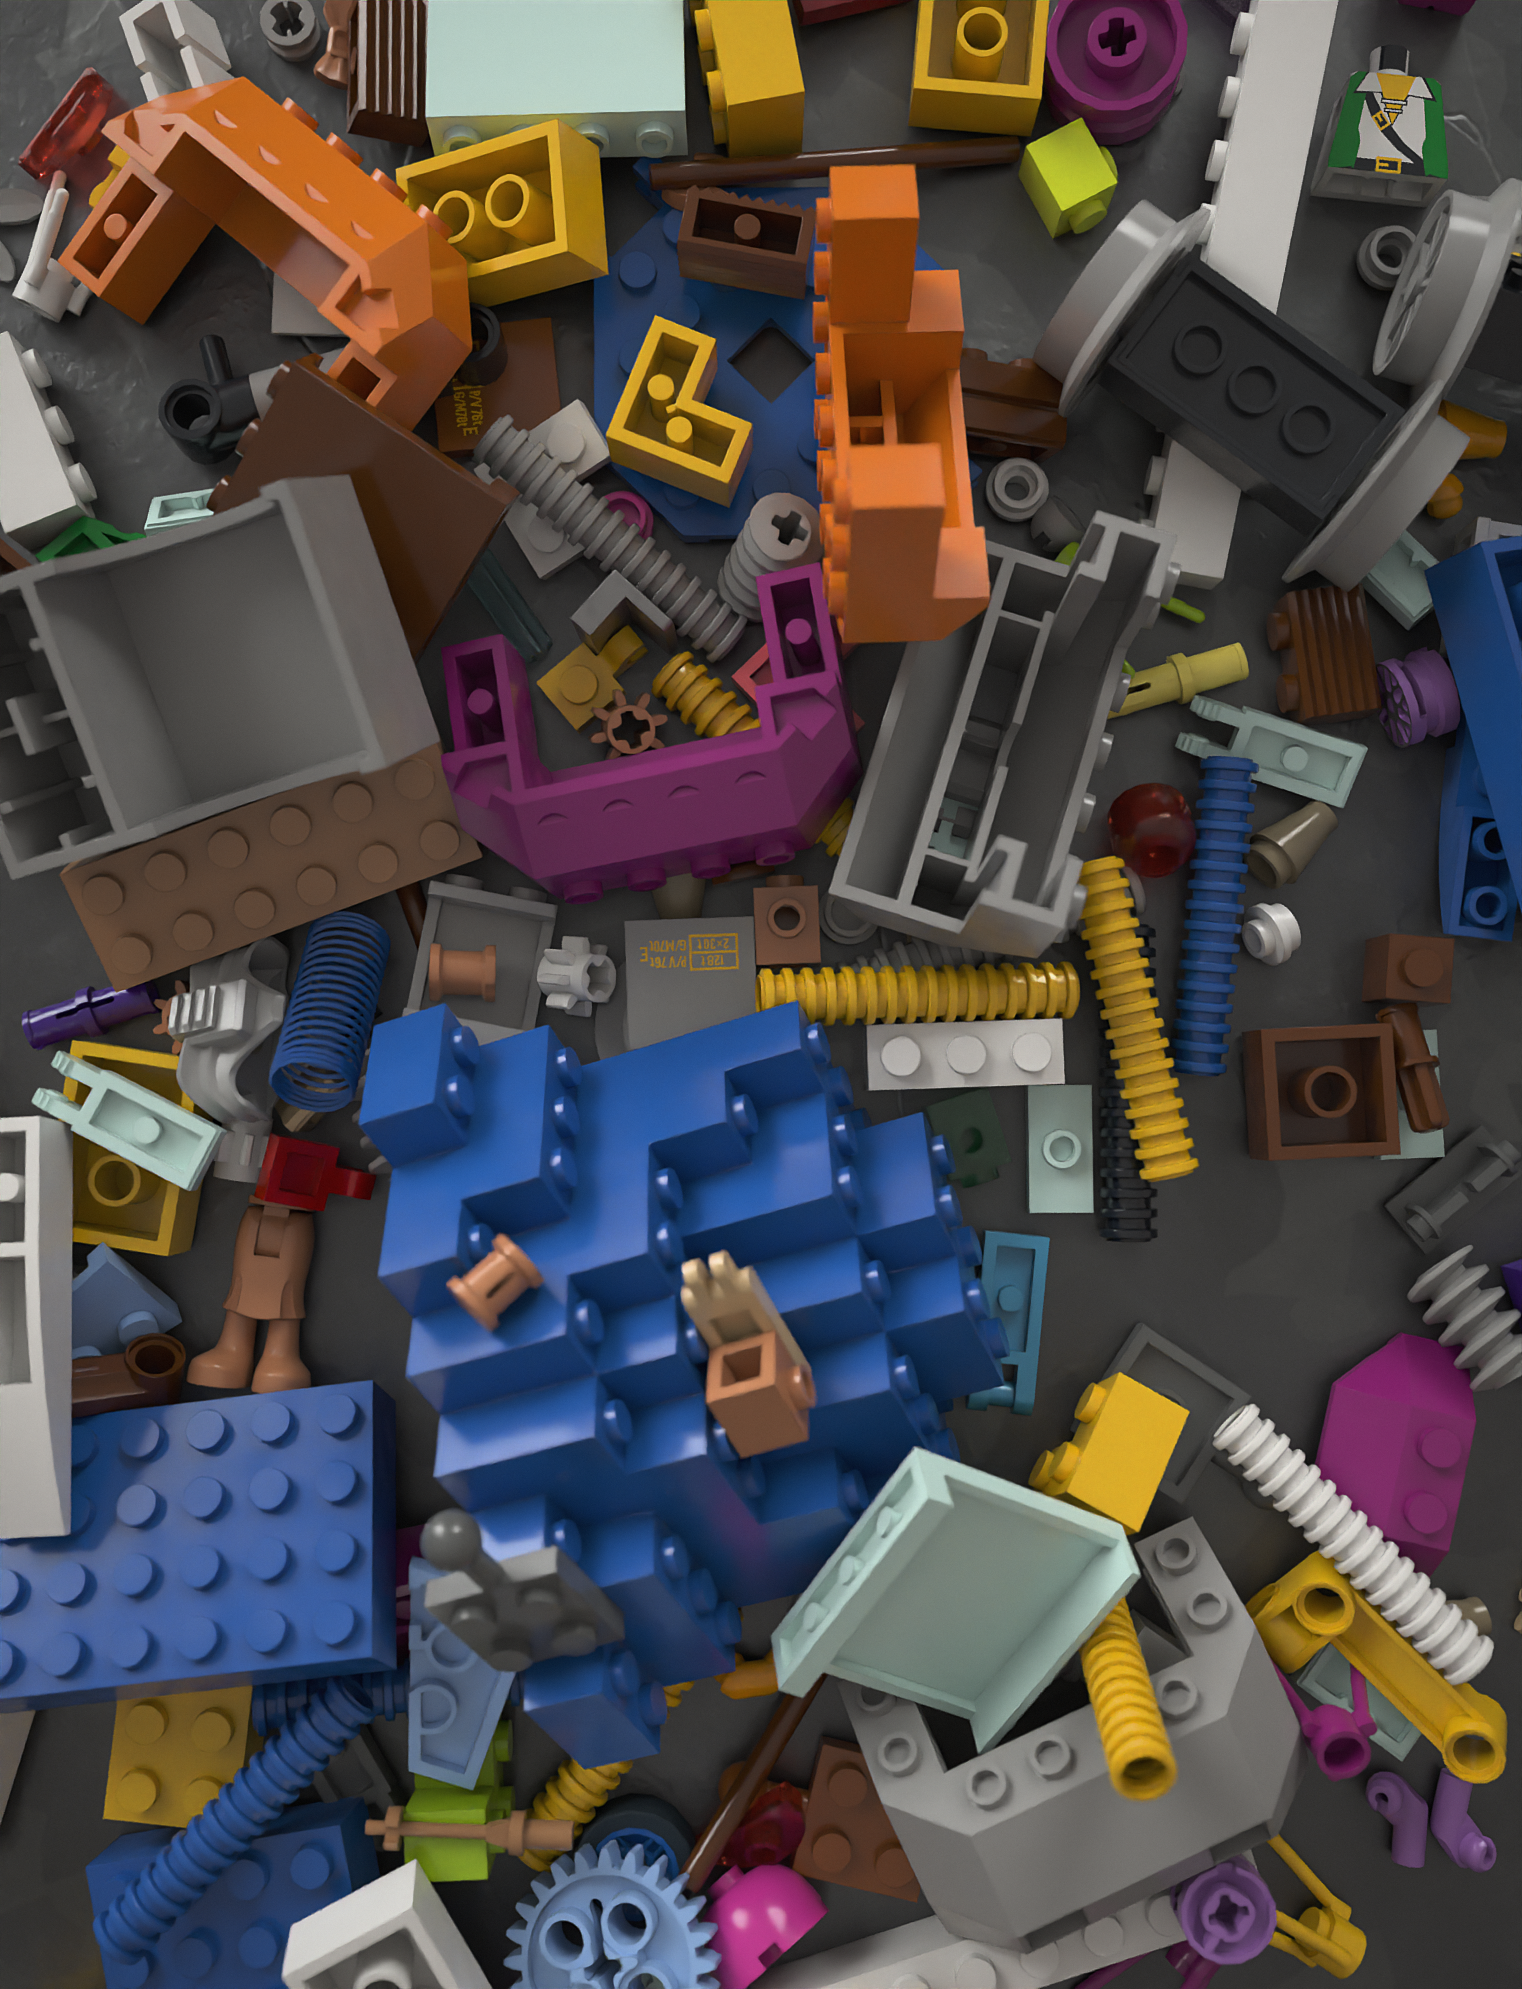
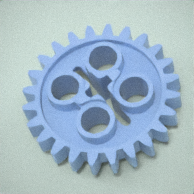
[504,1840,722,1989]

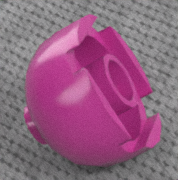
[700,1863,829,1989]

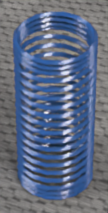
[269,911,391,1112]

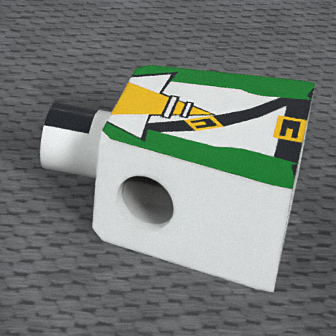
[1310,45,1448,208]

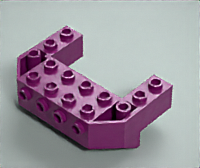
[440,562,864,904]

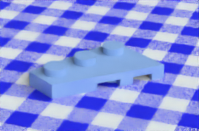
[408,1555,516,1790]

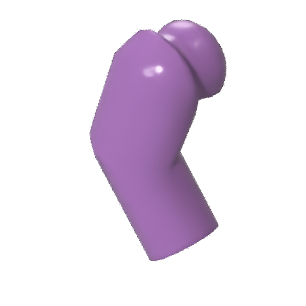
[1429,1768,1497,1873]
[1365,1772,1428,1868]

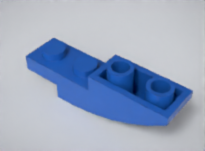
[1439,702,1518,942]

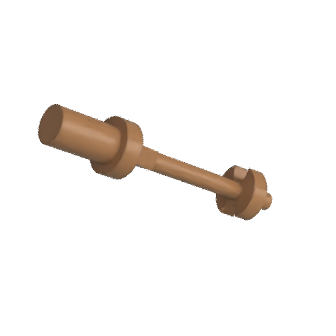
[365,1806,574,1856]

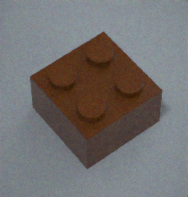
[1242,1023,1401,1161]

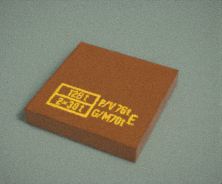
[434,317,562,459]

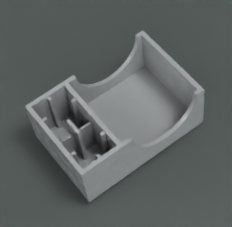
[0,475,441,880]

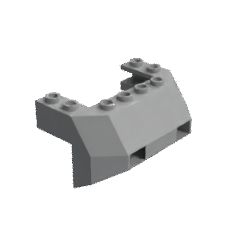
[828,510,1181,958]
[837,1516,1309,1955]

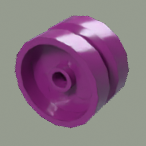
[1042,0,1188,145]

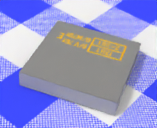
[624,916,756,1051]

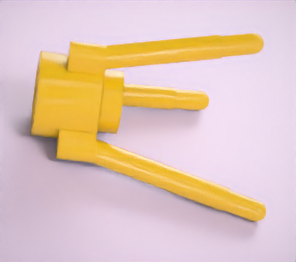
[1266,1834,1367,1979]

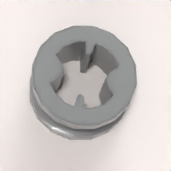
[260,0,322,62]

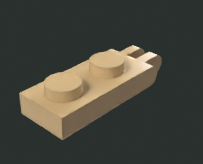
[681,1251,811,1375]

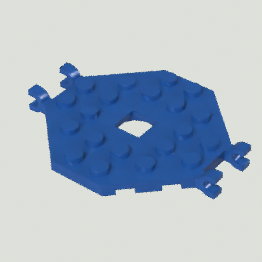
[590,156,982,543]

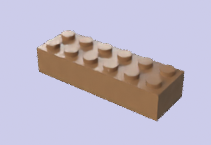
[59,724,483,993]

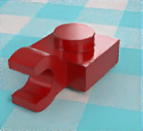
[254,1133,377,1212]

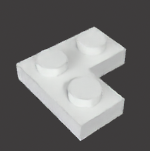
[473,399,611,580]

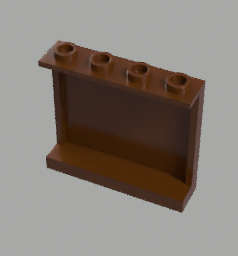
[206,353,521,667]

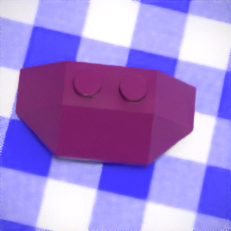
[1315,1332,1476,1578]

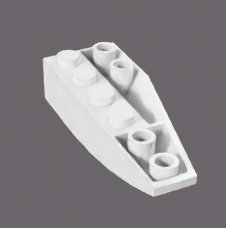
[0,1116,73,1539]

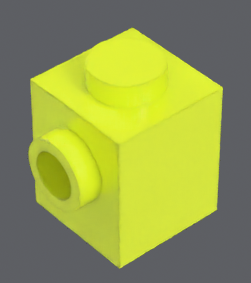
[1018,117,1118,239]

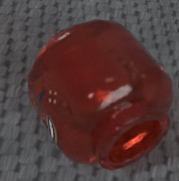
[1107,782,1196,878]

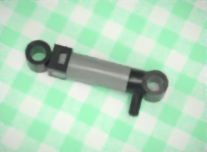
[158,302,508,465]

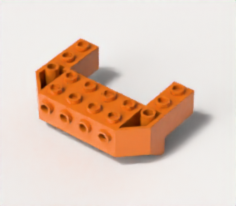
[57,76,472,432]
[812,165,991,643]

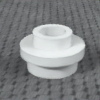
[985,458,1049,522]
[1242,903,1301,966]

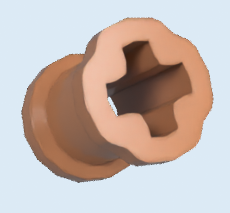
[429,943,496,1002]
[446,1234,545,1333]

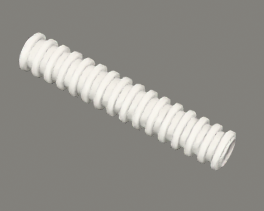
[1212,1404,1494,1685]

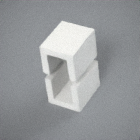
[119,0,234,102]

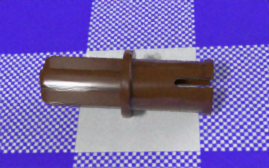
[1375,1002,1450,1134]

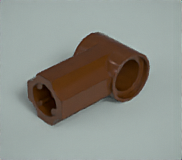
[71,1333,186,1418]

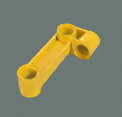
[1244,1550,1508,1783]

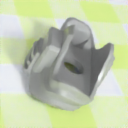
[168,936,329,1124]

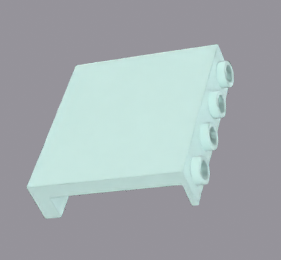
[425,0,688,158]
[771,1447,1141,1755]

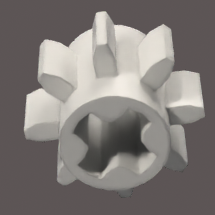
[537,936,616,1017]
[213,1119,273,1183]

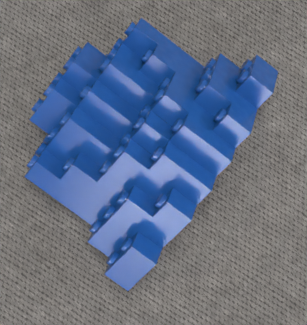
[358,1000,1010,1769]

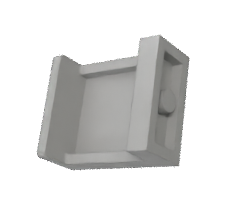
[402,874,558,1046]

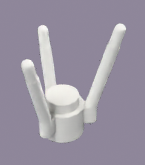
[12,170,93,323]

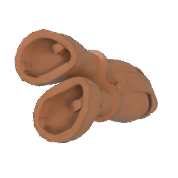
[186,1194,315,1394]

